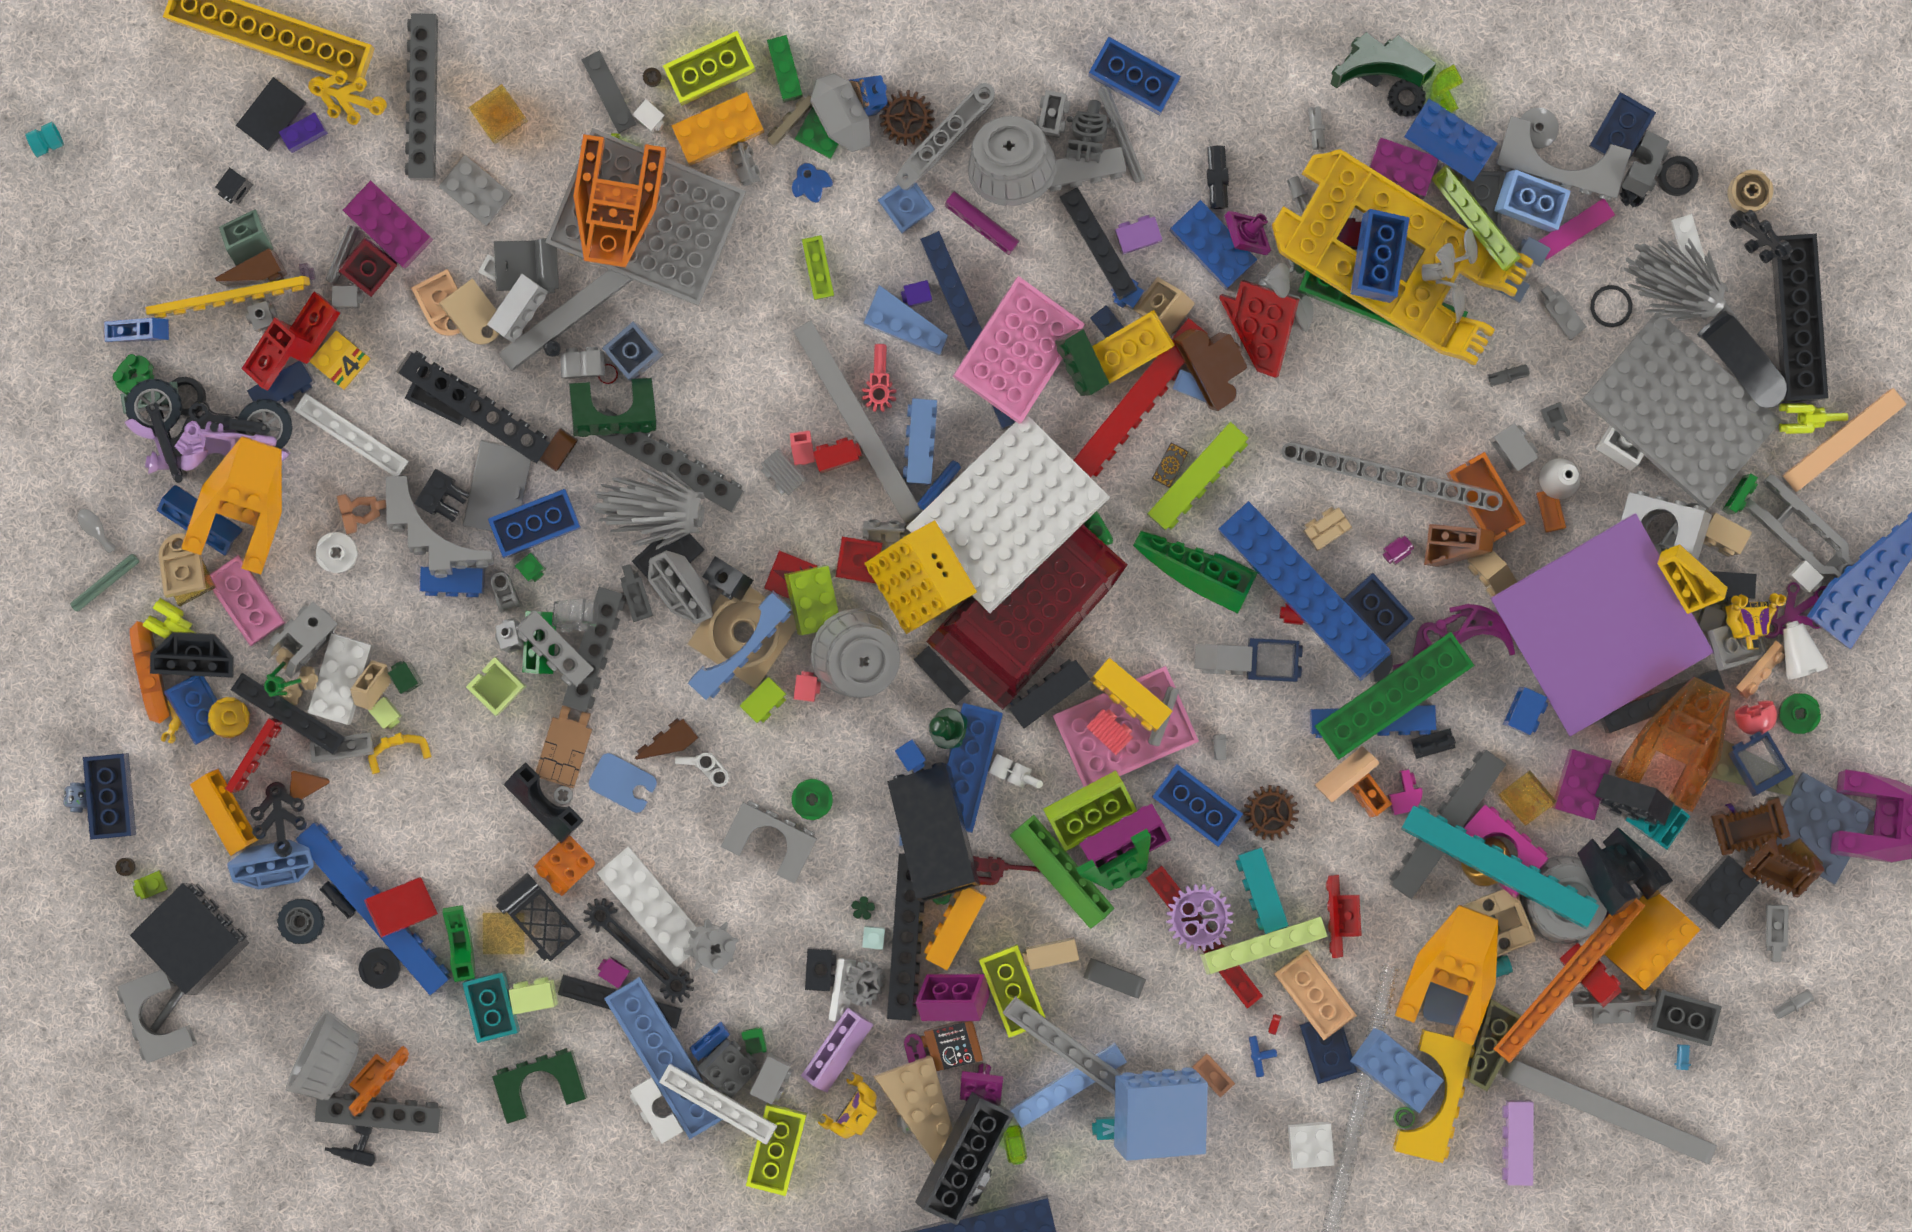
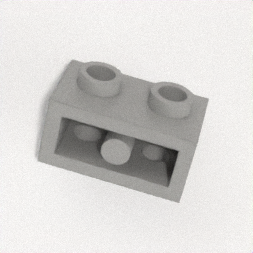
[1036,90,1070,138]

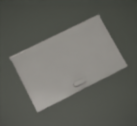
[463,440,531,531]

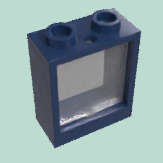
[1246,638,1303,682]
[1728,731,1793,797]

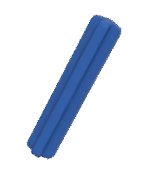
[918,460,961,511]

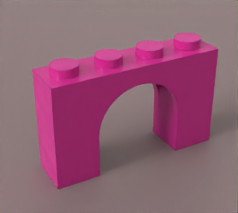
[1464,805,1548,899]

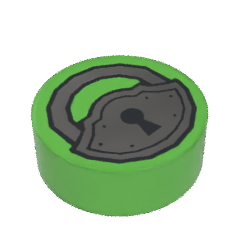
[1393,1107,1415,1128]

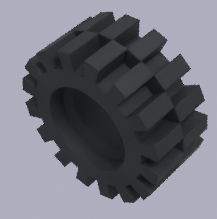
[1387,79,1426,117]

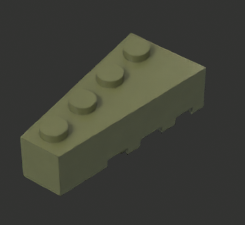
[1706,737,1795,796]
[1466,998,1521,1092]

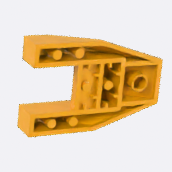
[181,436,282,575]
[1395,905,1498,1045]

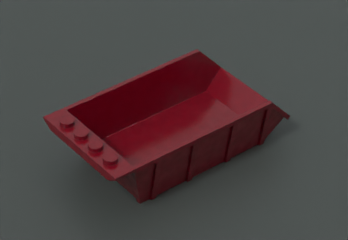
[926,524,1128,710]

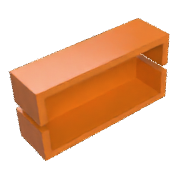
[1446,452,1526,542]

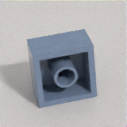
[602,321,664,380]

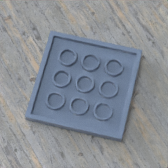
[1776,772,1875,885]

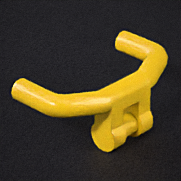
[368,732,432,775]

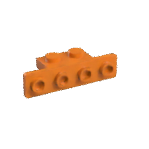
[349,1046,409,1116]

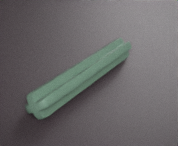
[70,554,139,612]

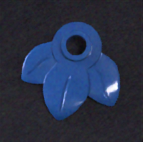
[792,163,833,203]

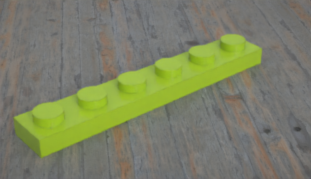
[1431,165,1521,271]

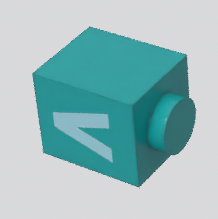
[1092,1116,1115,1140]

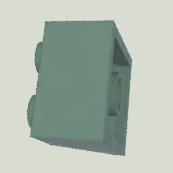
[219,209,274,266]

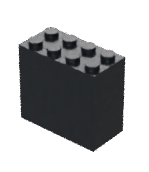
[130,883,249,995]

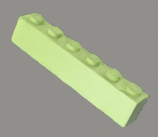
[1200,917,1327,974]

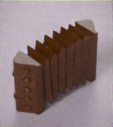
[1710,796,1790,855]
[1742,837,1825,898]

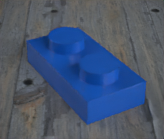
[689,1022,730,1061]

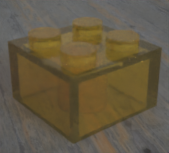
[468,84,528,144]

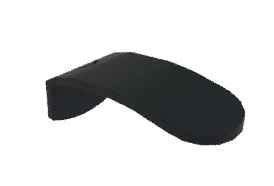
[1697,310,1788,408]

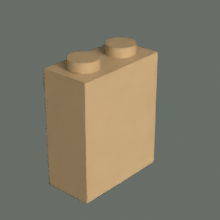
[1023,937,1079,970]

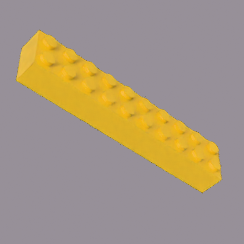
[163,0,375,86]

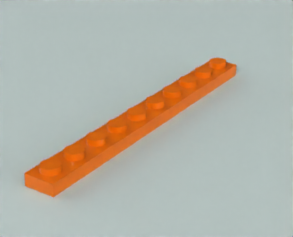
[1493,898,1645,1063]

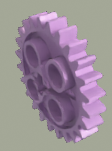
[1166,884,1233,951]

